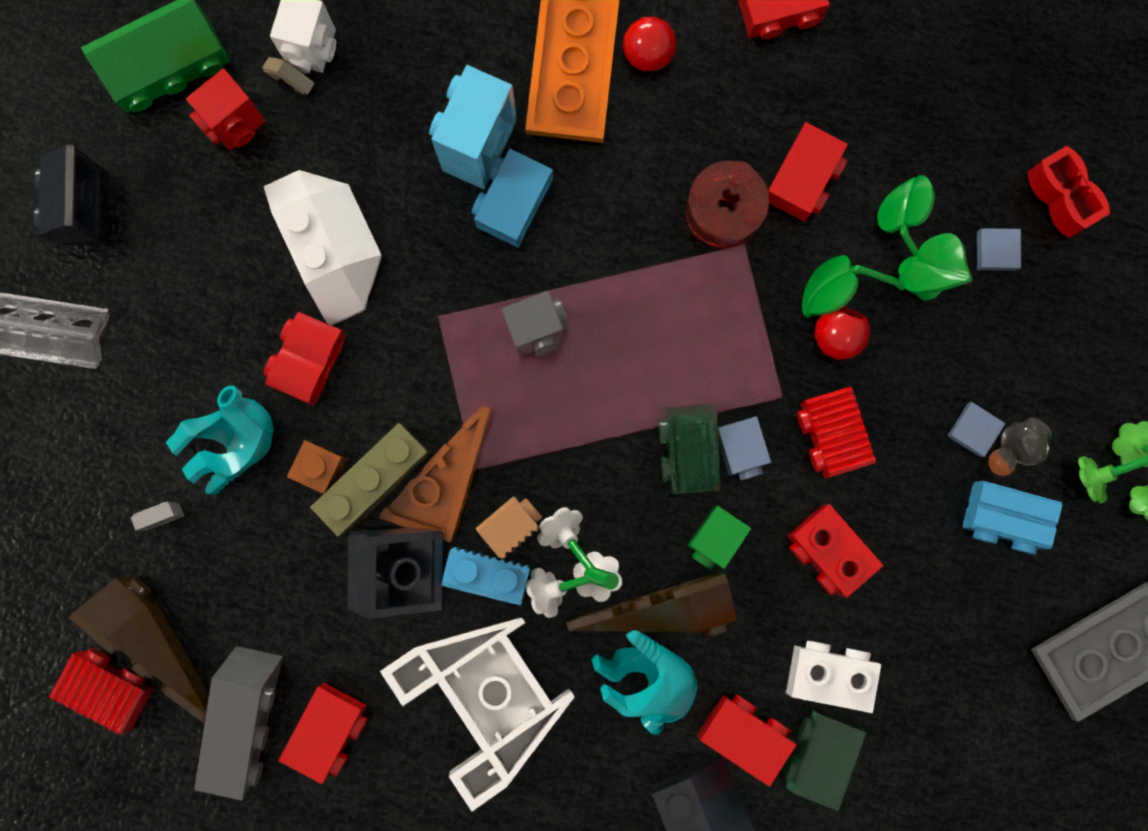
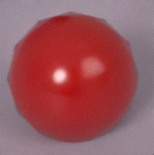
[622,16,677,72]
[814,306,871,360]

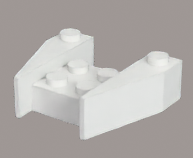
[380,617,574,811]

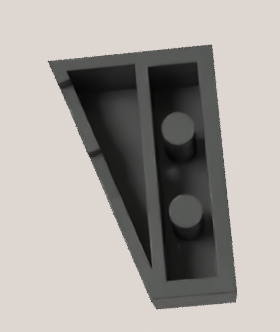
[194,646,283,801]

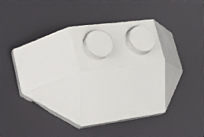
[264,170,382,326]

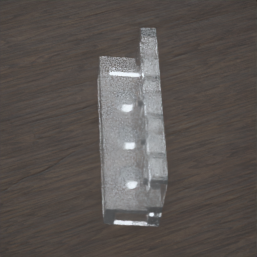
[0,292,109,369]

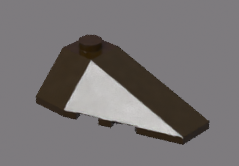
[566,573,736,637]
[69,577,209,723]

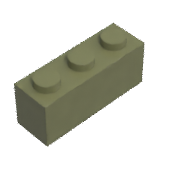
[310,423,431,537]

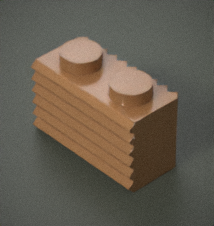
[475,496,542,558]

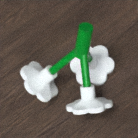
[526,507,622,618]

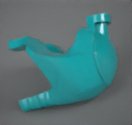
[166,385,274,495]
[591,630,697,735]

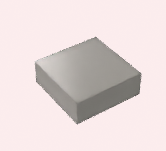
[131,501,184,531]

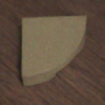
[262,57,315,95]

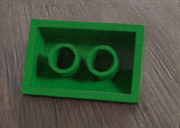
[81,0,231,113]

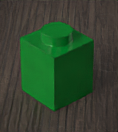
[688,506,751,570]

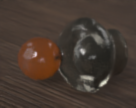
[988,418,1052,476]

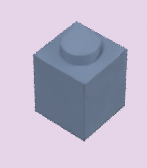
[715,416,771,480]

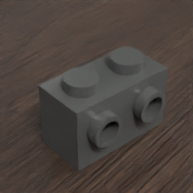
[501,291,568,358]

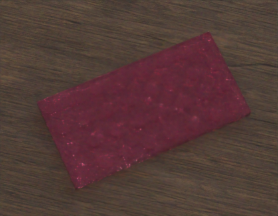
[438,245,782,470]

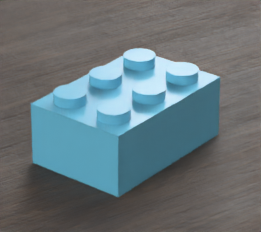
[429,65,517,190]

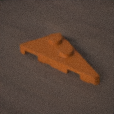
[379,405,494,542]

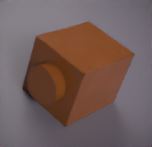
[287,440,348,494]

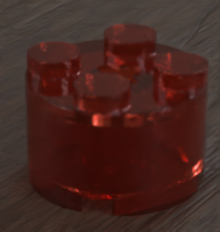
[686,161,769,249]

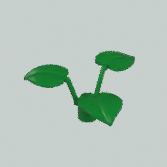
[802,175,972,318]

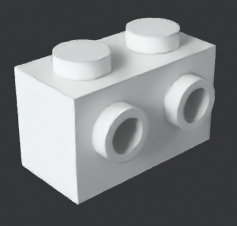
[270,0,336,74]
[786,640,881,713]

